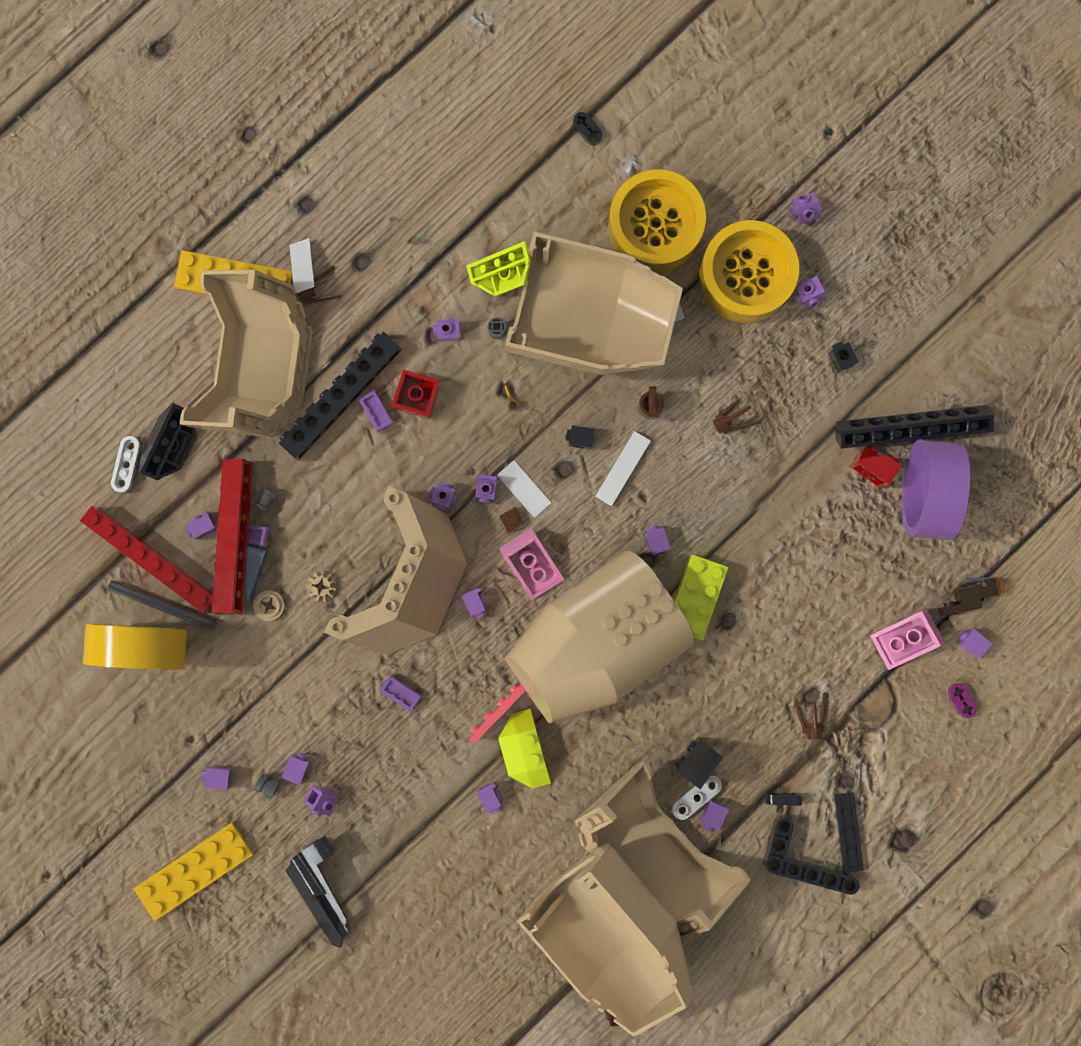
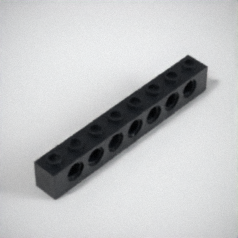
[279,331,402,461]
[835,405,994,449]

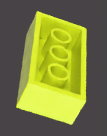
[674,555,728,641]

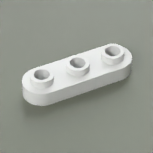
[111,436,141,493]
[672,775,722,820]

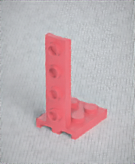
[469,682,532,743]

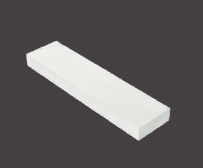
[595,431,650,506]

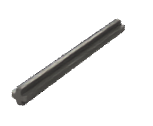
[107,581,217,630]

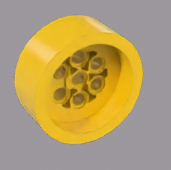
[608,169,706,273]
[699,220,799,323]
[82,624,188,670]

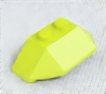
[466,241,531,296]
[498,708,551,789]

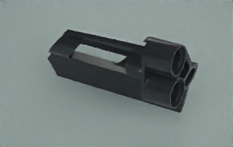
[286,835,351,948]

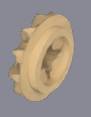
[306,571,337,602]
[253,590,285,621]

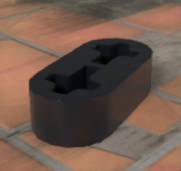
[573,112,602,146]
[765,793,802,806]

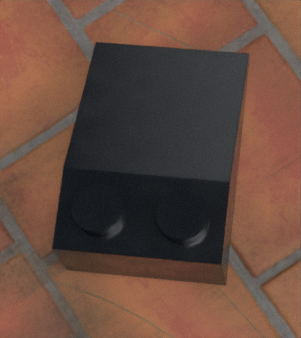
[675,738,723,790]

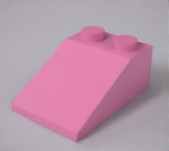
[499,528,564,600]
[871,608,944,670]

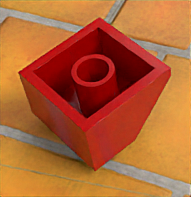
[392,369,440,420]
[849,446,902,488]

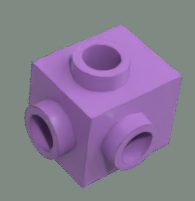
[790,193,822,224]
[796,276,828,308]
[429,482,458,511]
[303,785,339,816]

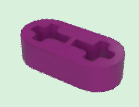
[948,683,977,718]

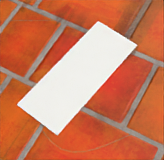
[289,238,314,293]
[497,461,551,518]

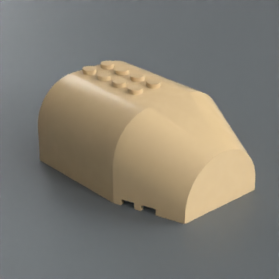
[505,232,683,375]
[504,551,694,723]
[517,843,694,1037]

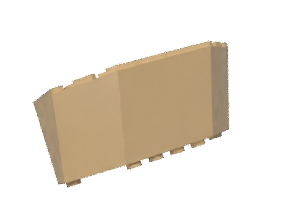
[180,270,313,438]
[324,486,467,655]
[575,761,751,940]

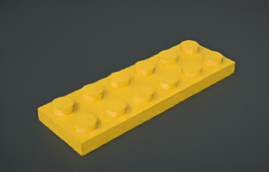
[174,250,293,295]
[133,822,254,921]

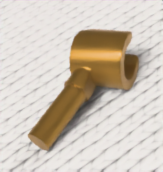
[504,385,519,411]

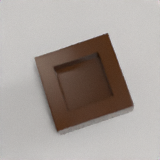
[499,507,525,533]

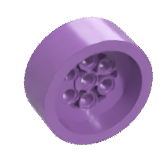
[902,439,970,540]

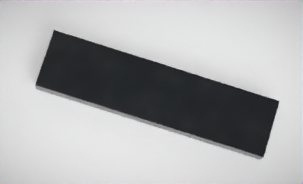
[833,792,864,873]

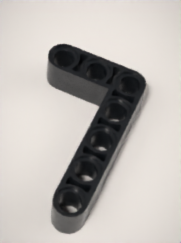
[763,815,860,895]

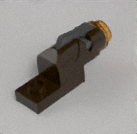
[938,577,1005,615]

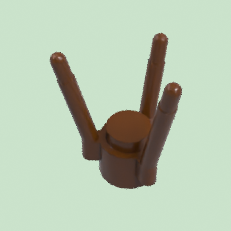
[297,266,341,305]
[712,399,761,434]
[795,693,827,740]

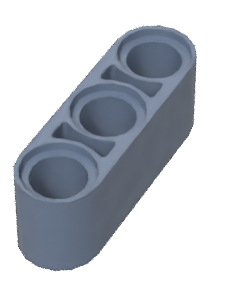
[244,545,268,604]

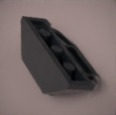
[139,403,197,480]

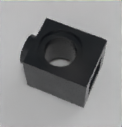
[828,341,859,373]
[565,425,595,450]

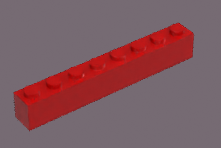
[211,459,253,615]
[80,506,213,613]

